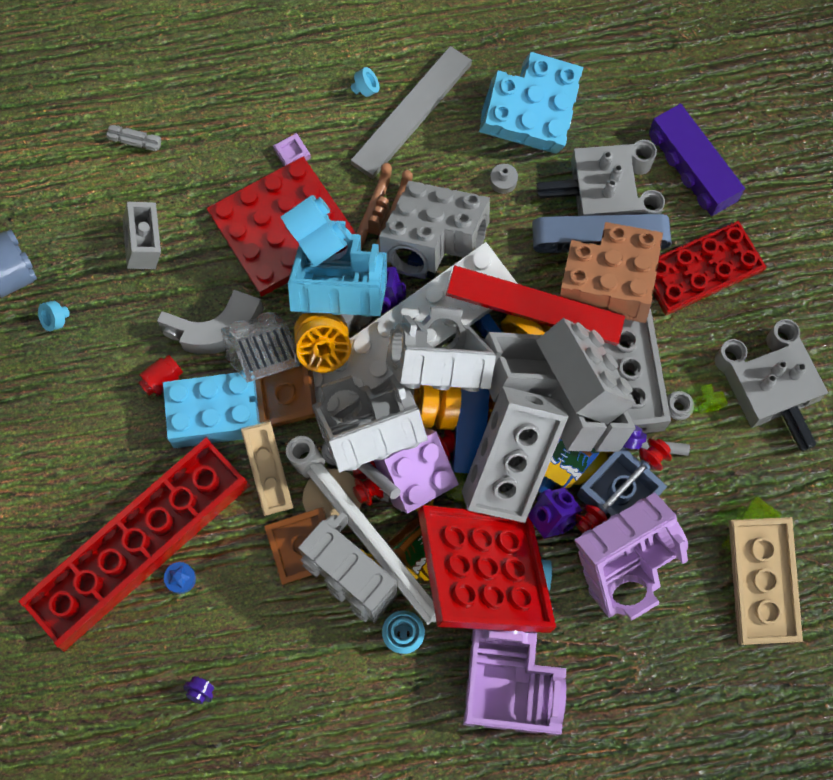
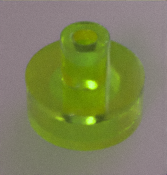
[696,384,728,414]

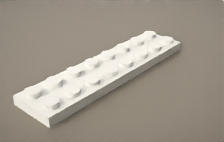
[313,242,518,416]

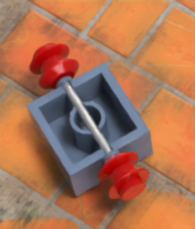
[575,438,672,534]

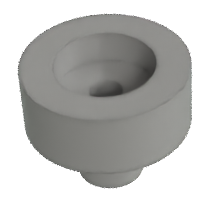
[490,164,518,194]

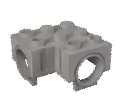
[379,181,490,279]
[386,306,496,392]
[312,375,428,473]
[298,511,397,624]

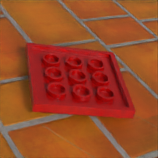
[206,156,356,297]
[418,505,557,633]

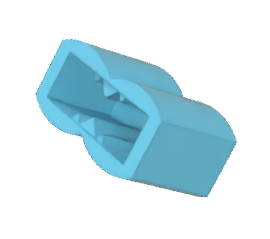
[281,195,347,267]

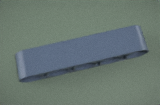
[532,214,672,253]

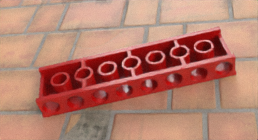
[18,437,251,652]

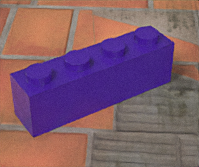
[649,103,746,217]

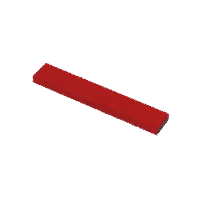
[445,265,625,346]

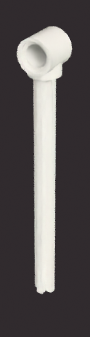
[286,436,436,625]

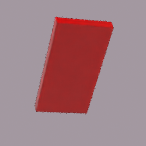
[653,220,766,316]

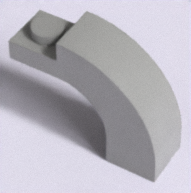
[157,290,264,354]

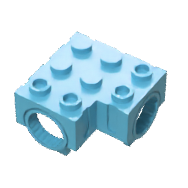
[479,52,583,154]
[288,221,387,317]

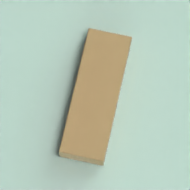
[241,420,293,516]

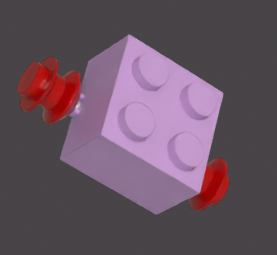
[352,428,459,514]

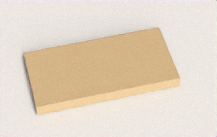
[728,517,803,645]

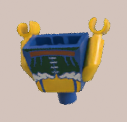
[538,436,614,493]

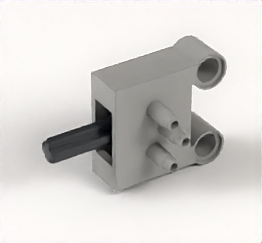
[536,139,665,216]
[714,319,828,451]

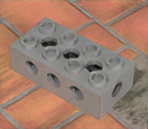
[602,309,671,433]
[462,386,568,523]

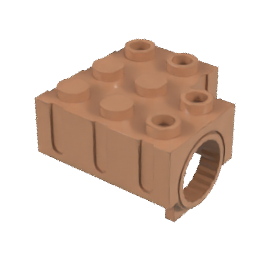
[560,222,663,323]

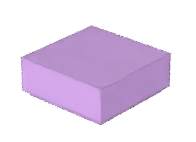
[273,133,311,166]

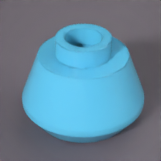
[382,611,425,654]

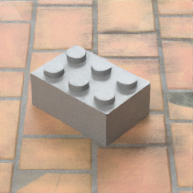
[536,318,636,425]

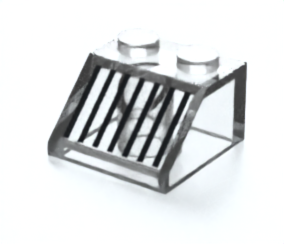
[221,312,302,383]

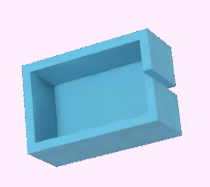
[163,371,260,448]

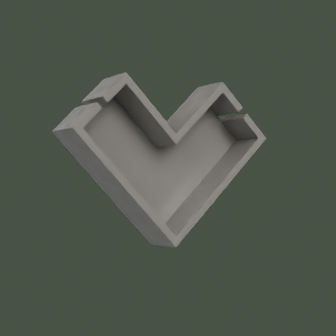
[484,332,636,452]

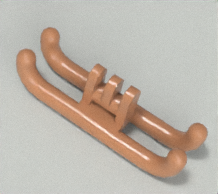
[356,163,413,252]

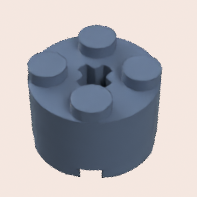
[0,229,37,298]

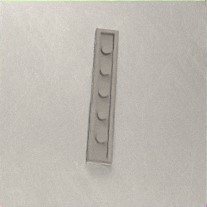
[351,46,472,179]

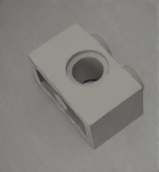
[122,202,161,269]

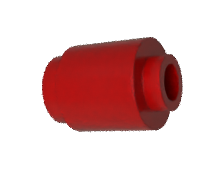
[138,355,183,397]

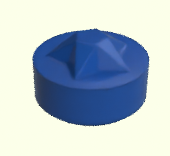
[164,562,196,594]

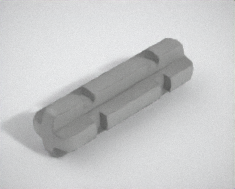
[107,125,161,151]

